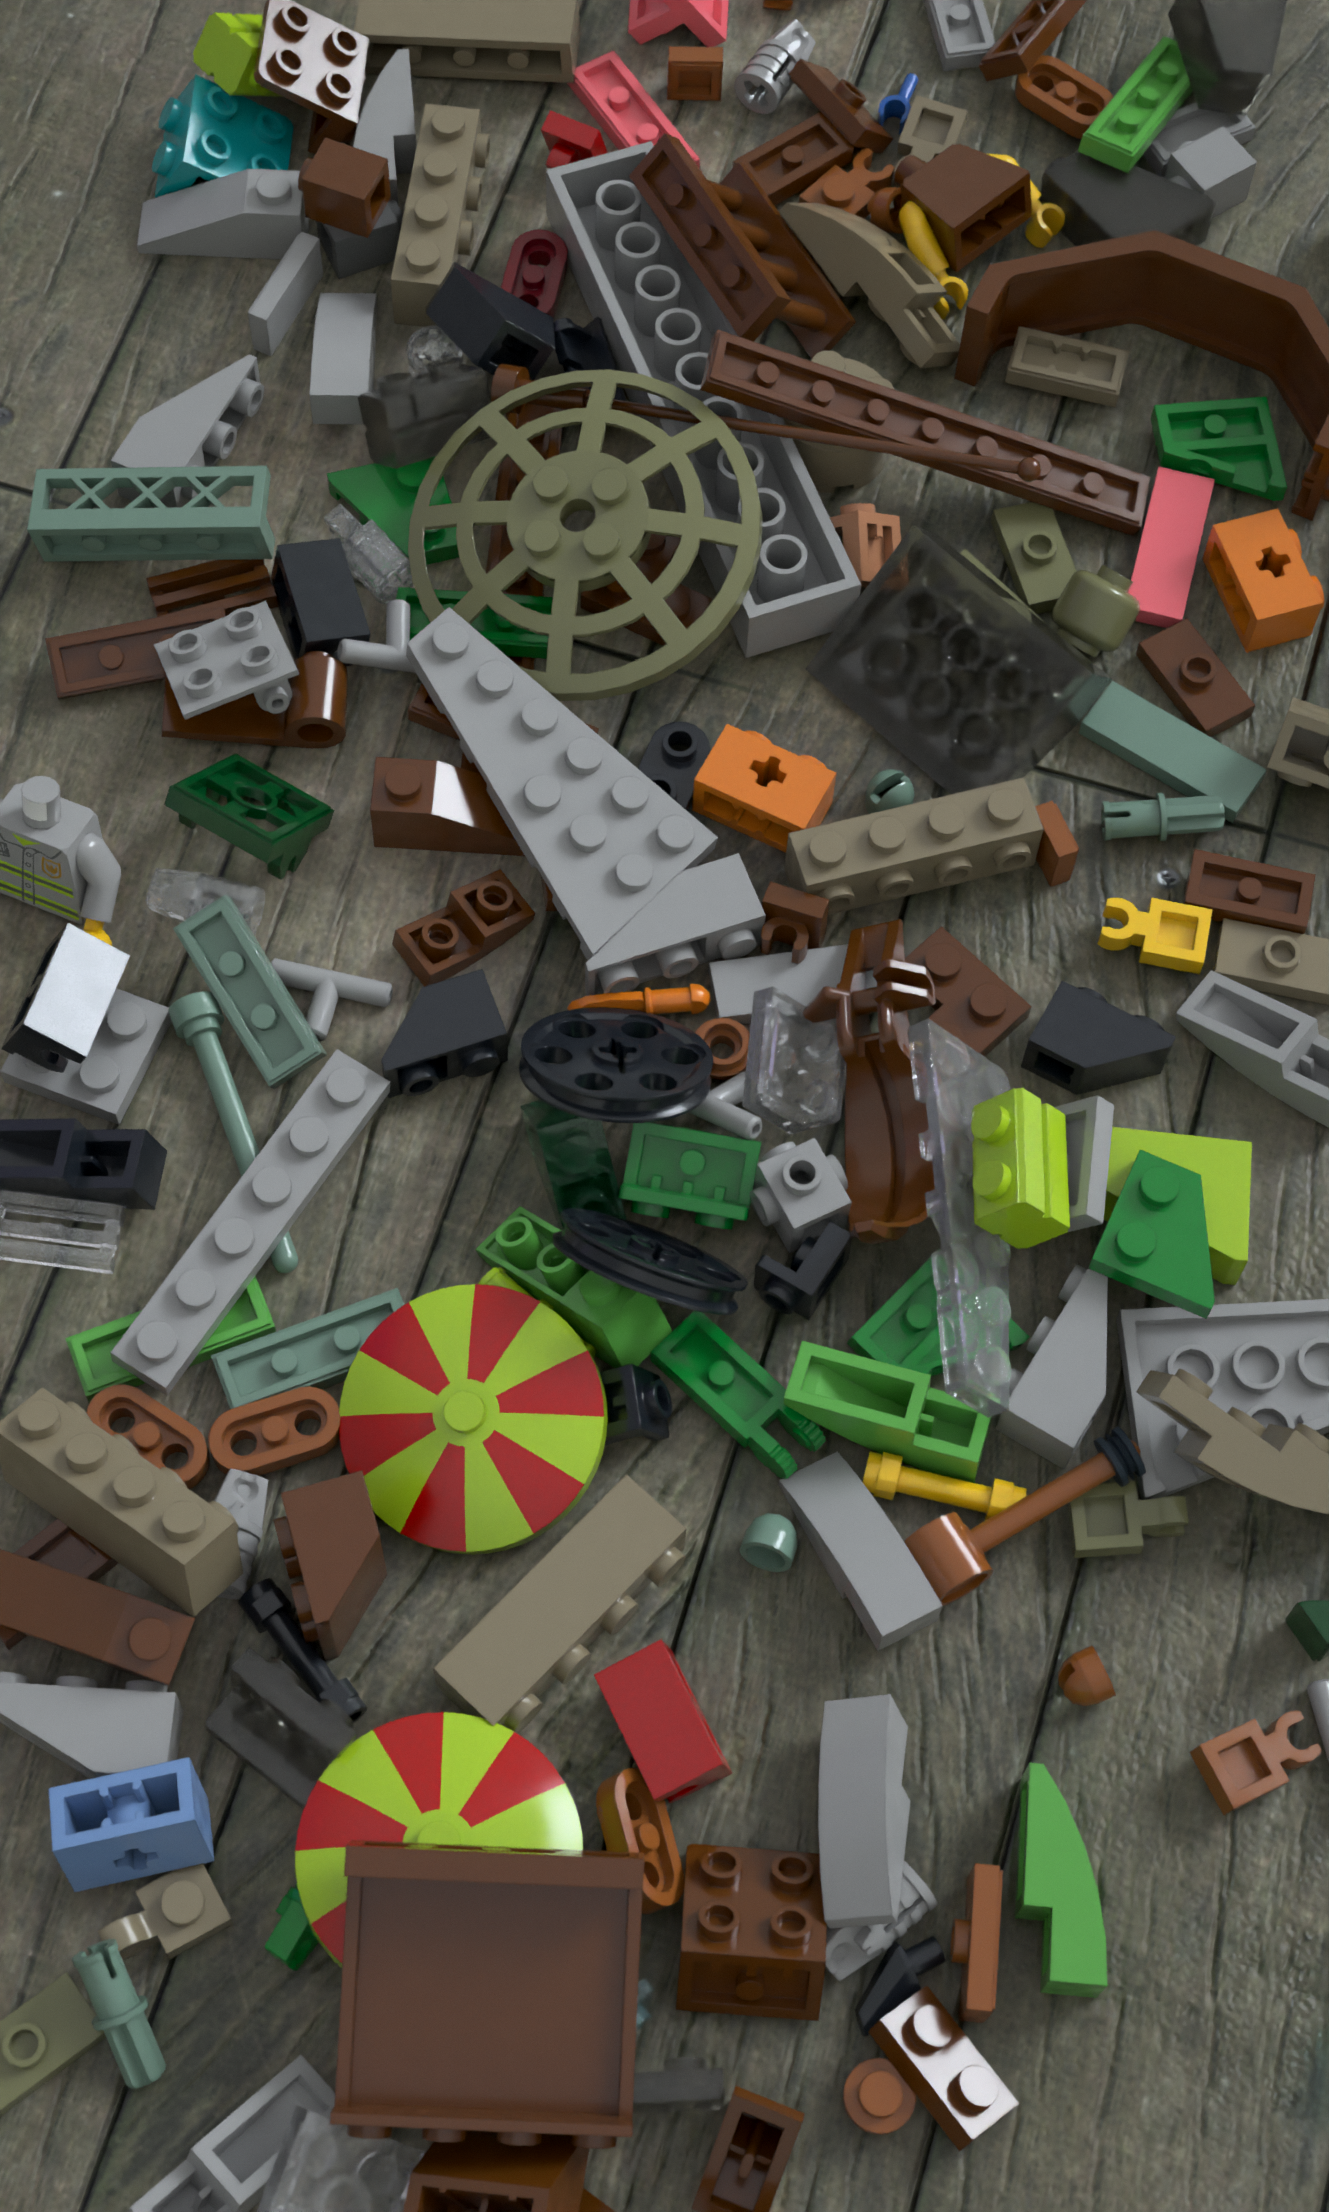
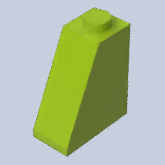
[1104,1127,1252,1285]

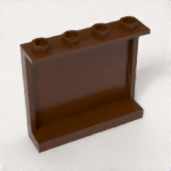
[330,1840,644,2149]

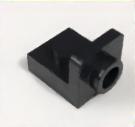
[754,1222,852,1320]
[600,1364,672,1445]

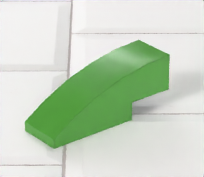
[783,1341,994,1483]
[1015,1763,1107,1998]

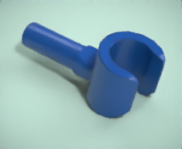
[878,73,918,135]

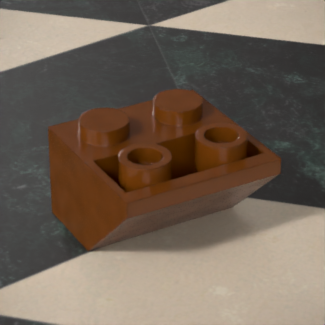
[273,1471,387,1661]
[403,2130,590,2212]

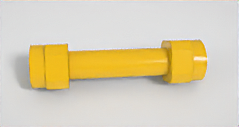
[862,1451,1027,1521]

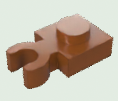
[799,148,895,219]
[1189,1711,1322,1815]

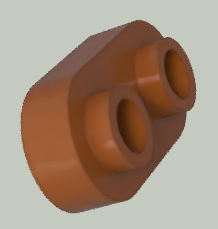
[1015,55,1113,139]
[86,1384,210,1489]
[208,1387,340,1476]
[596,1768,685,1914]

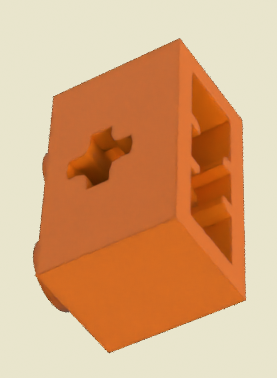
[1202,508,1324,653]
[692,724,837,853]

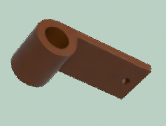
[162,651,348,749]

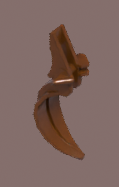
[803,919,955,1244]

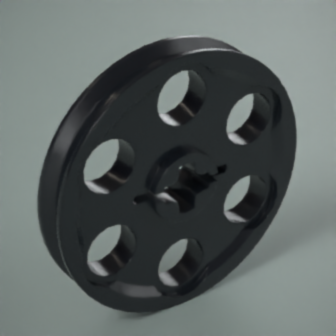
[519,1007,713,1123]
[551,1208,748,1315]

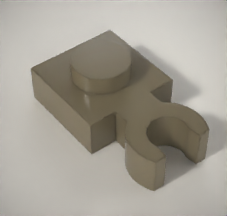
[894,95,968,187]

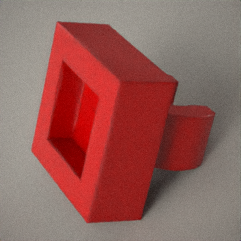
[541,110,608,169]

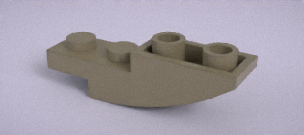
[780,203,960,368]
[1136,1369,1329,1514]

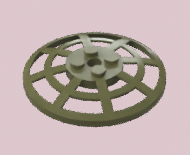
[408,369,763,701]

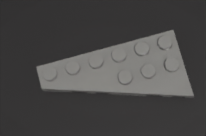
[406,607,718,960]
[1116,1299,1329,1500]

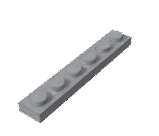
[111,1049,390,1396]

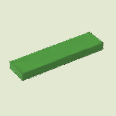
[1078,36,1212,173]

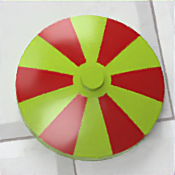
[339,1284,608,1555]
[295,1712,583,1968]

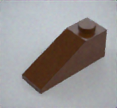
[370,757,525,856]
[0,1549,195,1686]

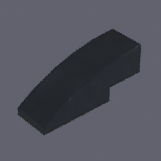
[0,1118,167,1210]

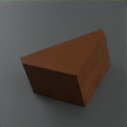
[691,2086,805,2212]

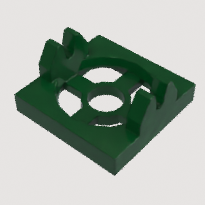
[164,754,335,880]

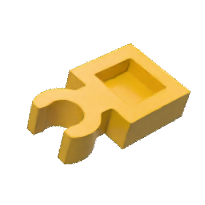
[1098,897,1213,974]

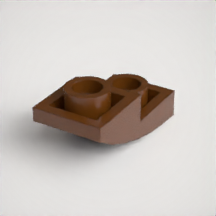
[392,869,535,987]

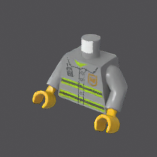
[0,776,121,946]

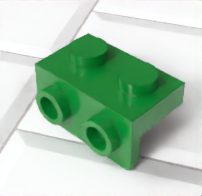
[618,1122,762,1230]

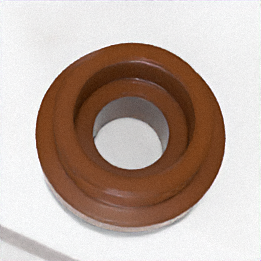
[695,1018,754,1080]

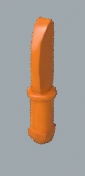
[567,984,711,1014]

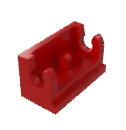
[594,1639,733,1803]

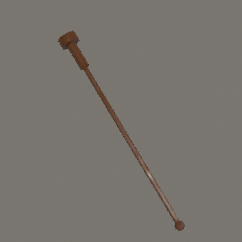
[491,364,1041,482]

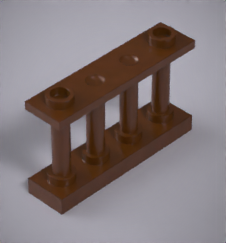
[629,133,856,359]

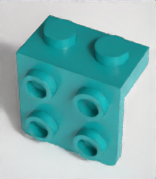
[152,74,293,198]

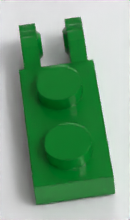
[650,1311,826,1479]

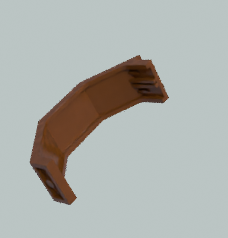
[954,230,1329,521]

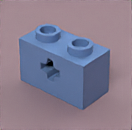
[49,1757,214,1892]

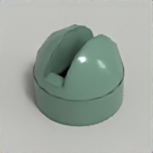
[865,769,915,814]
[740,1513,798,1572]

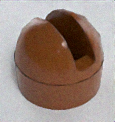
[867,187,903,233]
[1058,1645,1116,1706]

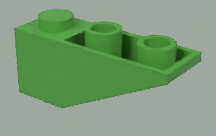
[475,1206,672,1368]

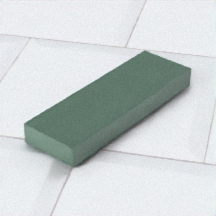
[1079,681,1267,823]
[173,894,327,1089]
[211,1288,404,1409]

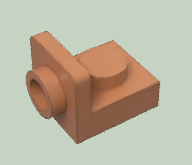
[830,503,903,590]

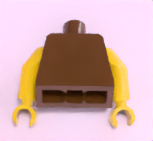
[895,144,1065,319]

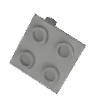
[154,601,299,720]

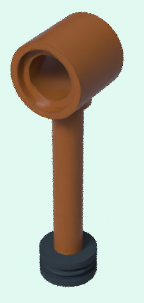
[904,1426,1146,1606]

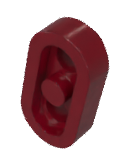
[501,230,567,319]

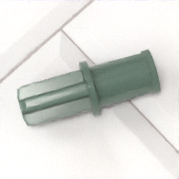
[1101,793,1225,842]
[72,1938,166,2089]

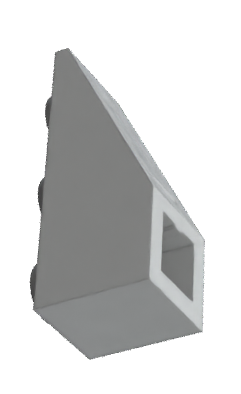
[111,354,264,508]
[585,853,766,996]
[994,1264,1108,1470]
[0,1672,183,1779]

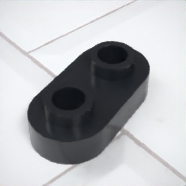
[638,722,710,812]

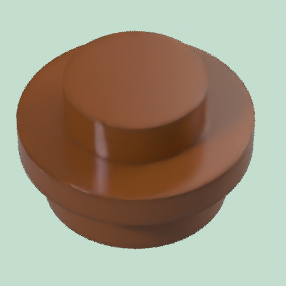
[843,2058,916,2135]

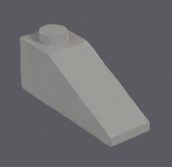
[137,169,310,259]

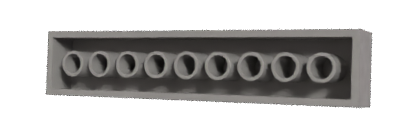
[546,141,861,658]

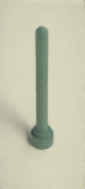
[168,991,299,1273]

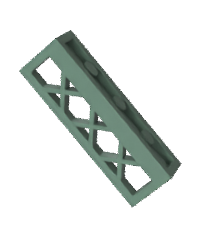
[27,466,275,562]

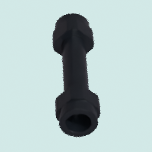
[238,1578,367,1734]

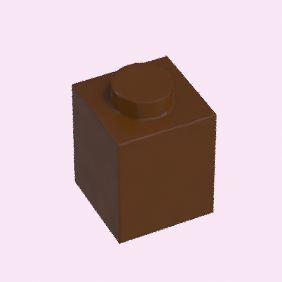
[298,138,391,238]

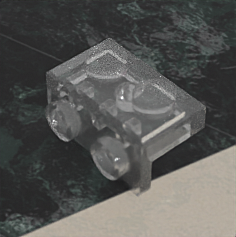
[742,986,846,1135]

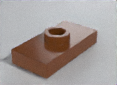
[950,1863,1003,2023]

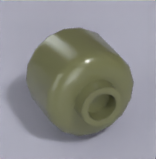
[1051,564,1141,658]

